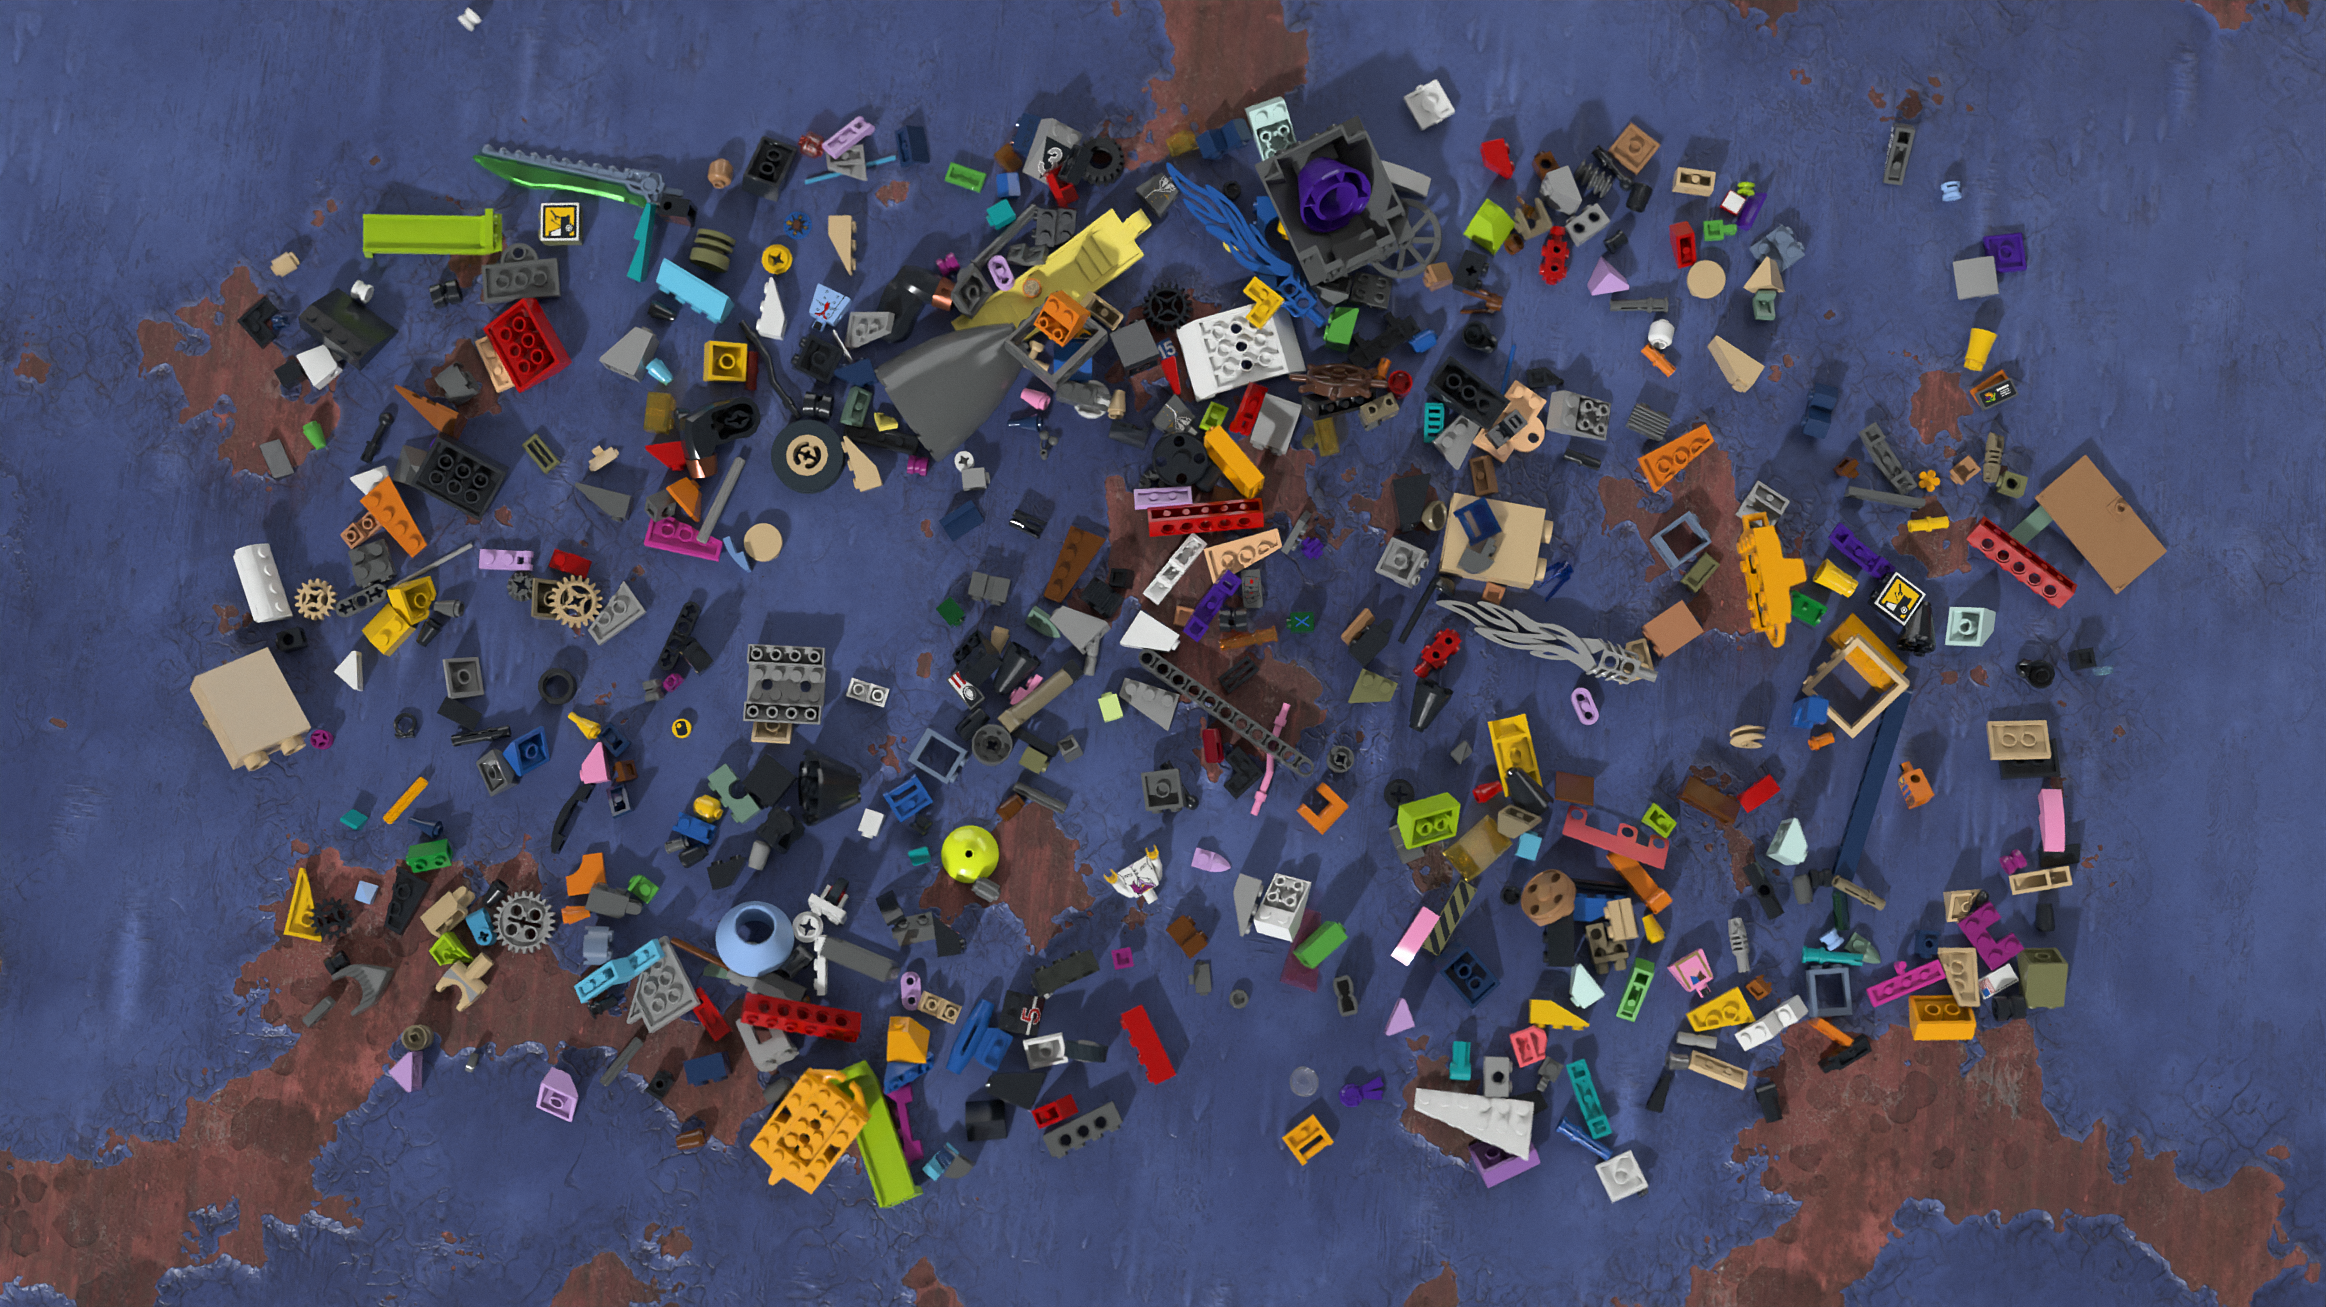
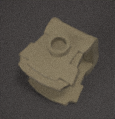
[1513,198,1552,241]

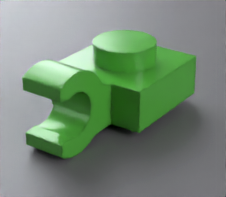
[1703,220,1737,241]

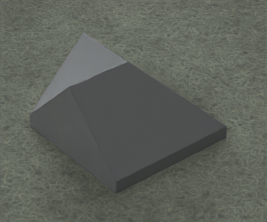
[1311,274,1354,309]
[392,445,428,487]
[476,748,519,797]

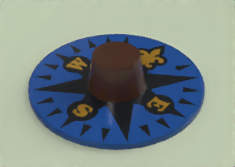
[783,212,812,239]

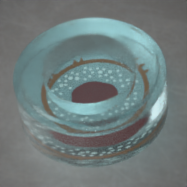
[2093,665,2114,676]

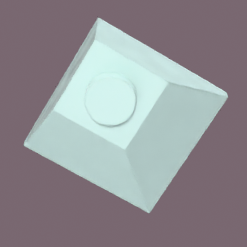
[1945,607,1996,647]
[1569,963,1605,1009]

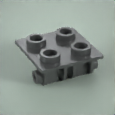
[1350,271,1393,311]

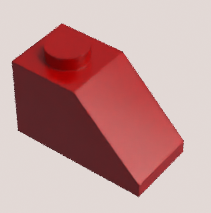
[1669,221,1696,269]
[645,441,687,471]
[1031,1094,1079,1129]

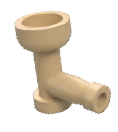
[1023,340,1049,371]

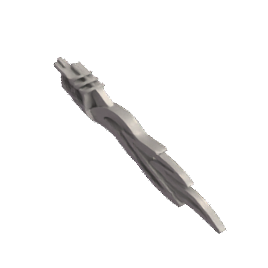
[1436,600,1658,684]

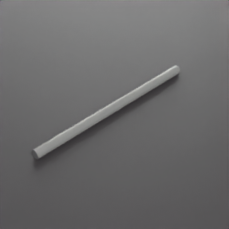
[388,543,473,589]

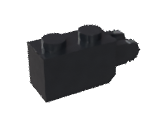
[1347,618,1394,669]

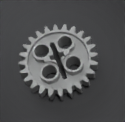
[493,891,557,954]

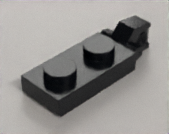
[1818,1033,1872,1074]

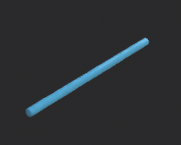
[805,155,896,184]

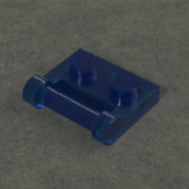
[1453,496,1502,547]

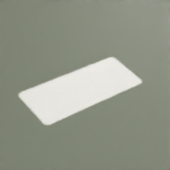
[833,330,852,364]

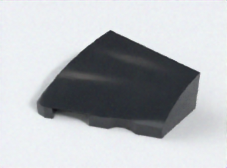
[1108,420,1149,450]

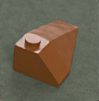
[394,384,468,440]

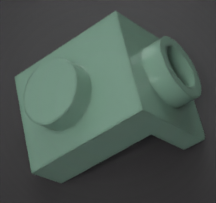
[1752,289,1776,320]

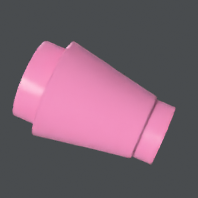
[1021,388,1050,411]

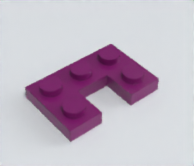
[1957,901,2024,971]

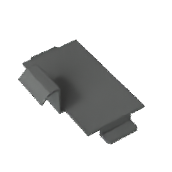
[1188,961,1212,996]

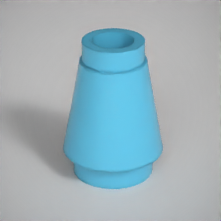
[646,358,674,386]

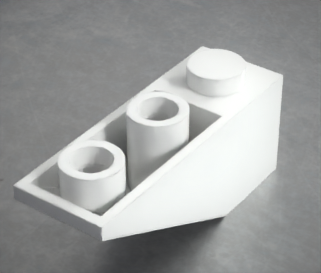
[756,277,787,340]

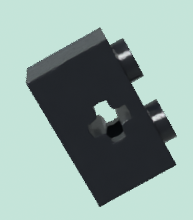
[1452,249,1490,293]

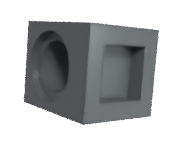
[644,489,677,522]

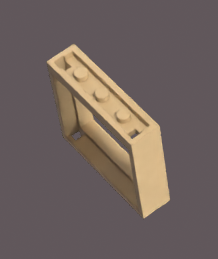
[1802,633,1910,738]

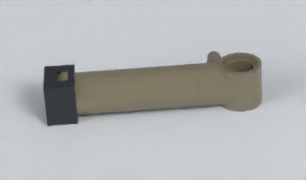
[997,659,1084,734]

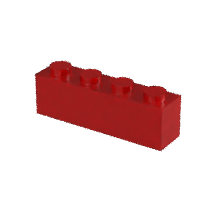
[1119,1004,1176,1085]

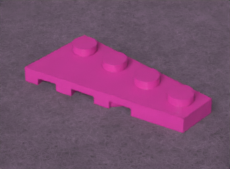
[644,516,724,562]

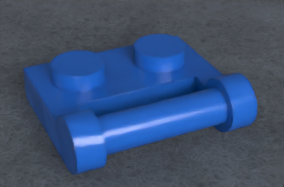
[883,773,933,823]

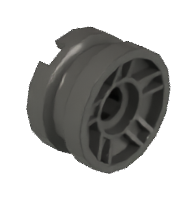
[1326,746,1354,773]

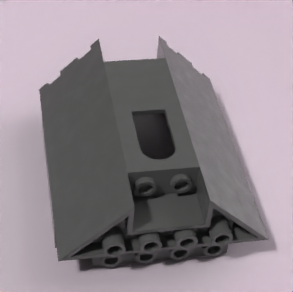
[1255,115,1415,286]

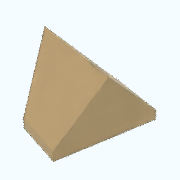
[1744,257,1785,293]
[1943,889,1981,922]

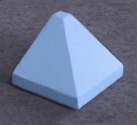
[354,881,379,905]

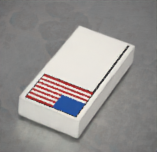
[1978,963,2019,999]

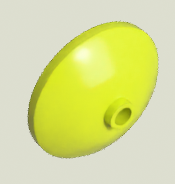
[941,825,999,883]

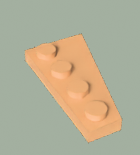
[1203,528,1282,584]

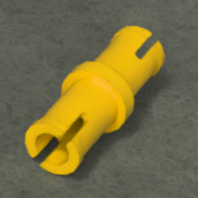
[1907,516,1949,532]

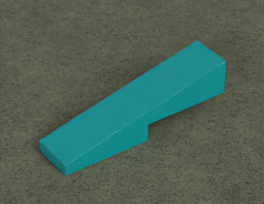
[627,202,657,282]

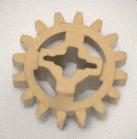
[294,579,338,621]

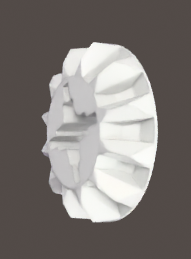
[792,912,823,943]

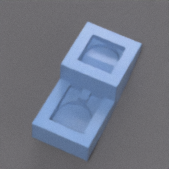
[723,536,752,573]

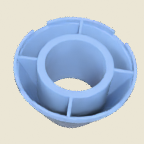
[716,901,794,977]

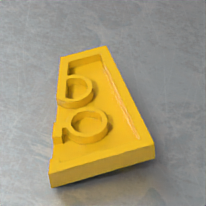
[1685,986,1756,1032]

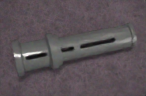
[1610,296,1669,313]

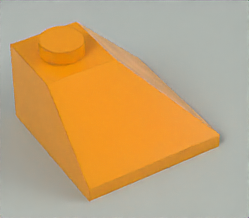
[887,1016,930,1063]

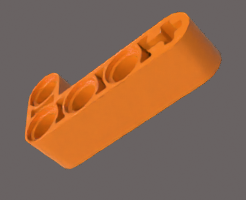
[1606,851,1673,914]

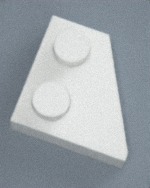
[350,465,390,495]

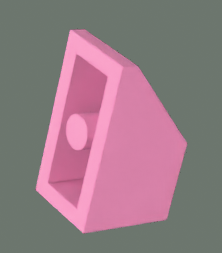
[580,742,611,784]

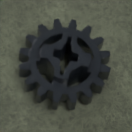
[309,897,354,940]

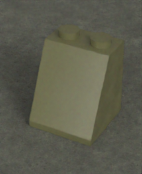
[2017,948,2068,1009]

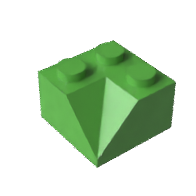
[1323,307,1359,353]

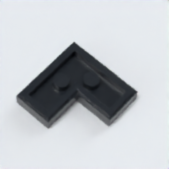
[237,296,279,349]
[1223,746,1264,800]

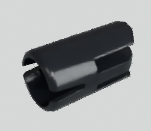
[1009,509,1047,539]
[955,706,990,741]

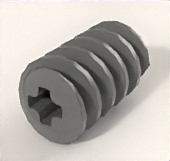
[1573,159,1614,198]

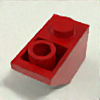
[1479,138,1515,179]

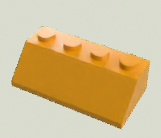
[1825,612,1907,694]

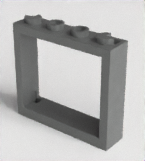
[1004,290,1108,391]
[819,937,901,982]

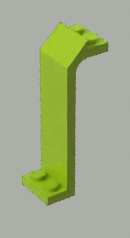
[363,208,502,258]
[829,1060,924,1208]

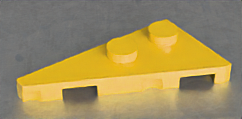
[284,868,323,942]

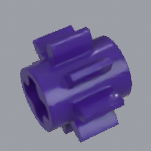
[1300,536,1324,560]

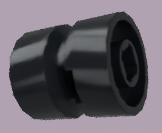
[429,279,463,309]
[803,391,834,419]
[1219,607,1247,632]
[1991,994,2027,1022]

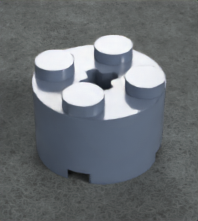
[583,926,614,965]

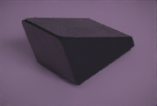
[1109,568,1134,590]

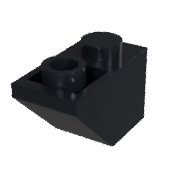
[707,855,748,890]

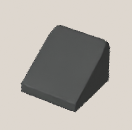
[1056,734,1083,763]

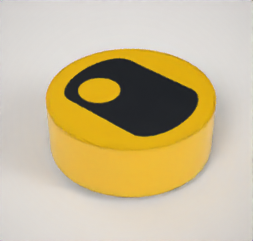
[672,719,692,738]

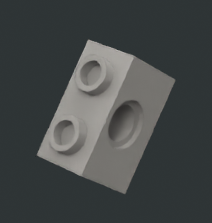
[1483,1056,1512,1097]

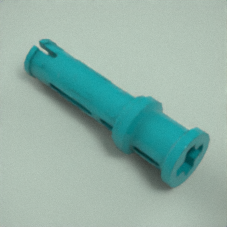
[1801,945,1863,966]

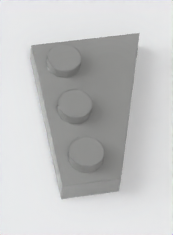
[844,312,895,351]
[588,581,647,646]
[1119,678,1180,731]

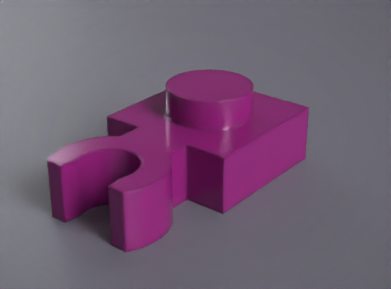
[663,673,685,693]

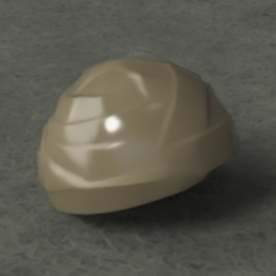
[1422,500,1447,531]

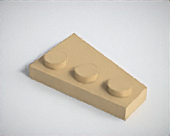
[1937,948,1980,1007]

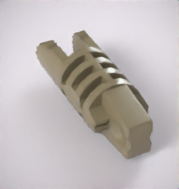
[1983,432,2004,483]

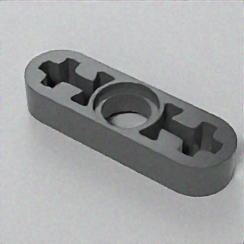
[335,584,389,618]

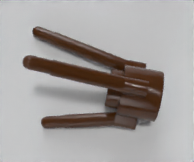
[1460,288,1503,314]

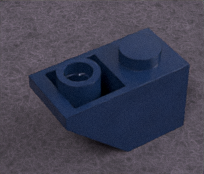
[834,357,879,389]

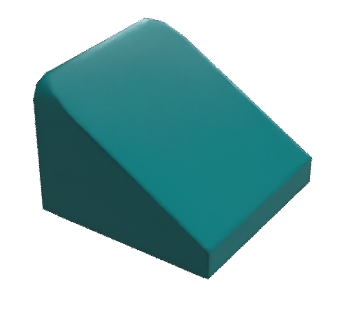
[340,809,368,830]
[908,846,931,866]

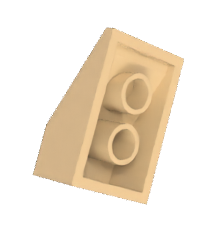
[1707,335,1765,393]

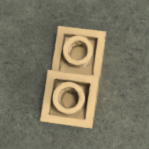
[916,991,962,1025]

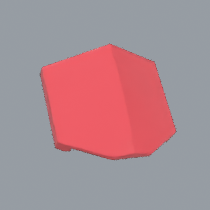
[1510,1026,1547,1068]

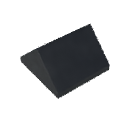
[965,1099,1007,1141]

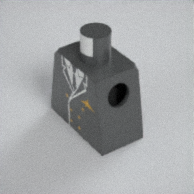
[1136,173,1182,219]
[1151,394,1198,440]

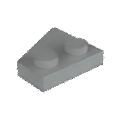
[826,144,867,181]

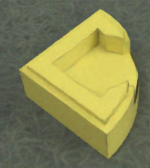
[874,413,898,431]

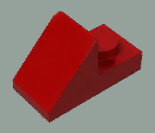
[549,549,592,579]

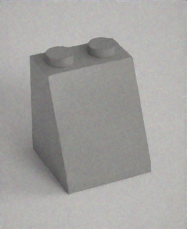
[599,326,660,383]
[1250,393,1302,456]

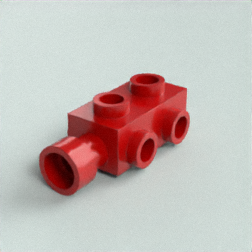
[1539,226,1569,285]
[1413,628,1462,679]

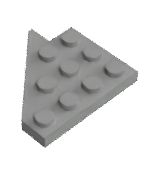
[627,936,701,1033]

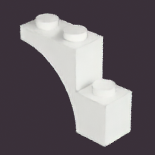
[1734,995,1808,1051]

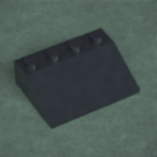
[298,288,398,371]
[410,431,509,521]

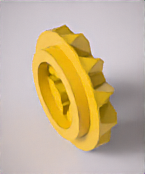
[762,244,793,275]

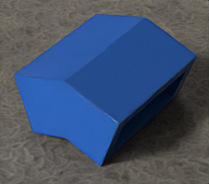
[996,173,1020,200]

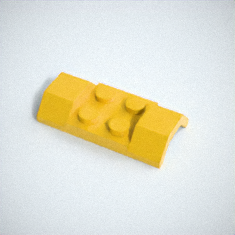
[1487,714,1543,797]

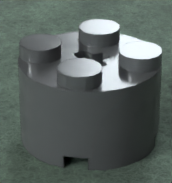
[435,361,480,406]

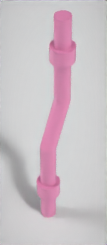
[1251,703,1291,816]

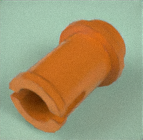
[1372,358,1392,380]
[1808,731,1835,751]

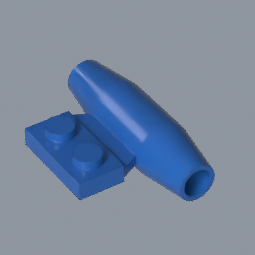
[946,998,1014,1075]

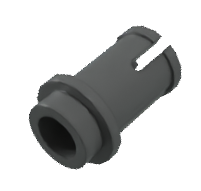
[664,835,691,854]

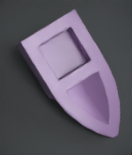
[1191,847,1231,872]

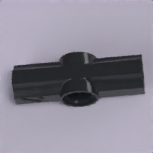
[1742,861,1785,920]

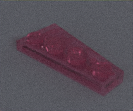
[1279,908,1321,993]

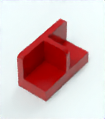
[1043,165,1079,207]

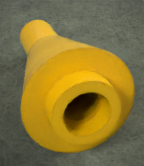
[568,711,601,740]

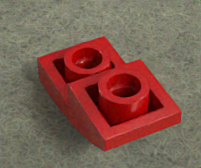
[1737,773,1781,813]

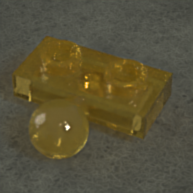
[1301,417,1341,457]

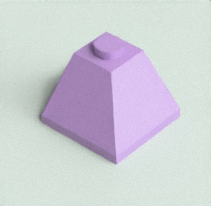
[536,1067,578,1122]

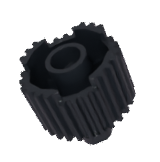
[1079,576,1125,620]

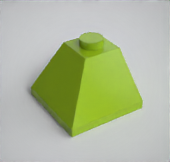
[1463,198,1515,255]

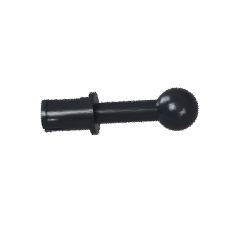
[1591,145,1634,191]
[360,412,394,464]
[1159,760,1199,810]

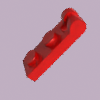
[1229,382,1268,436]
[692,986,732,1042]

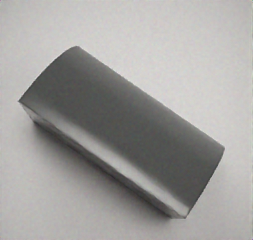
[944,1153,976,1179]

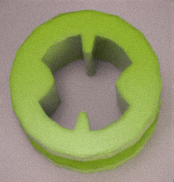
[1737,182,1755,196]

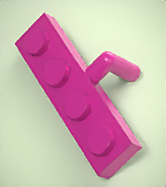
[1865,959,1946,1007]

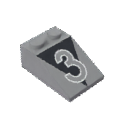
[1023,118,1083,185]

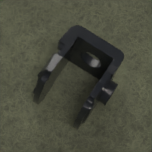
[756,806,805,854]

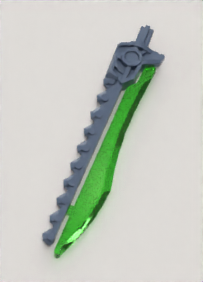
[473,144,684,208]

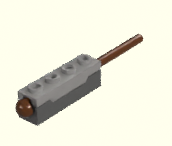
[670,937,811,1004]

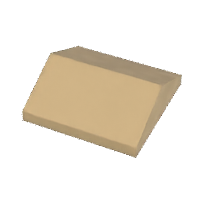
[751,722,794,744]

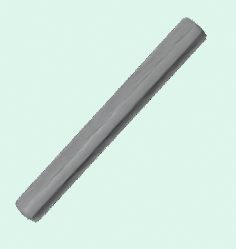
[697,457,745,544]

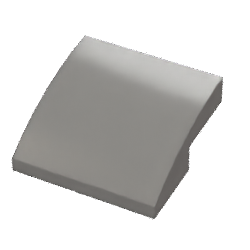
[1953,256,1999,300]
[1735,480,1790,528]

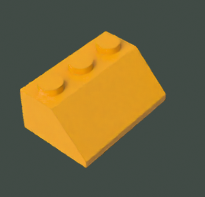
[1909,995,1976,1040]

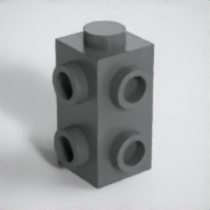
[891,912,935,946]

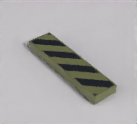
[1421,880,1477,956]

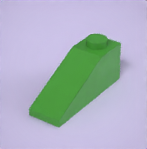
[1616,957,1654,1022]

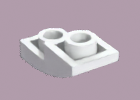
[846,678,889,707]

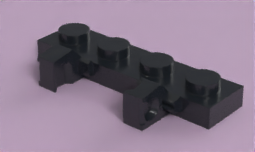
[1347,311,1421,368]

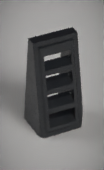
[1645,1073,1671,1113]

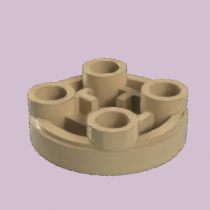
[1687,260,1726,299]
[744,523,783,562]

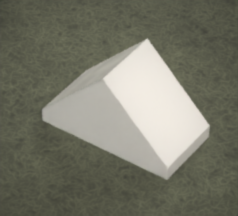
[334,651,363,691]

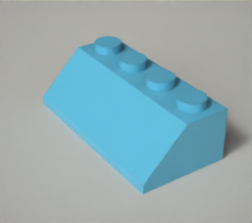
[656,258,735,324]

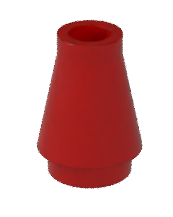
[1472,780,1503,804]

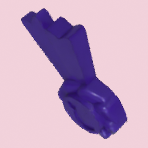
[1339,1076,1384,1107]

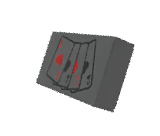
[1241,569,1263,609]

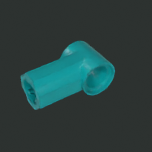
[1449,1041,1471,1081]

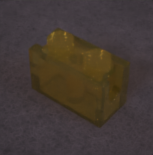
[643,392,676,435]

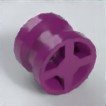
[310,730,334,750]

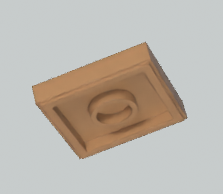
[1607,122,1661,176]

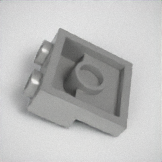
[1375,537,1429,589]

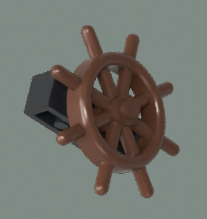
[1289,361,1389,421]

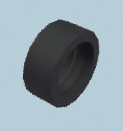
[538,668,577,705]

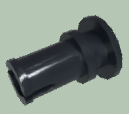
[587,994,619,1020]

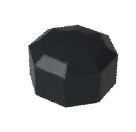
[1223,181,1241,200]

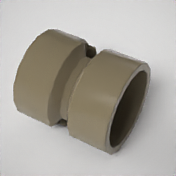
[402,1024,434,1051]

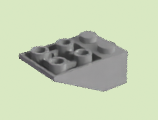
[1546,390,1611,440]
[1233,873,1264,937]

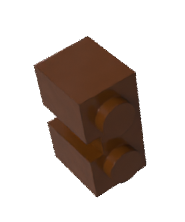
[1165,915,1209,959]

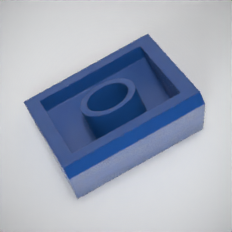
[502,726,550,776]

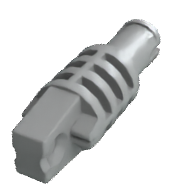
[1728,918,1751,972]

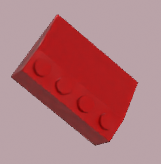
[483,298,572,393]

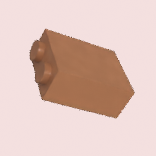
[1641,600,1704,659]

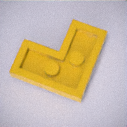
[1243,276,1285,330]

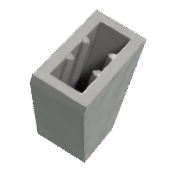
[1049,606,1111,655]

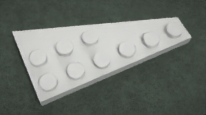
[1414,1088,1534,1161]

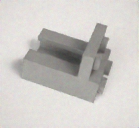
[735,1018,800,1073]

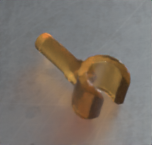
[1516,196,1535,218]

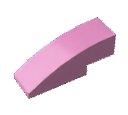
[2038,789,2065,852]
[1391,906,1440,966]

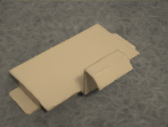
[588,445,619,472]

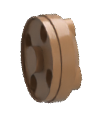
[1521,869,1576,926]

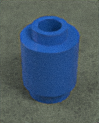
[1409,328,1438,354]

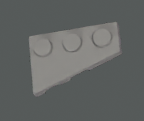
[1431,414,1480,470]

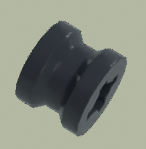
[909,813,933,836]

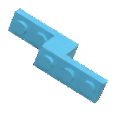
[574,939,665,1003]

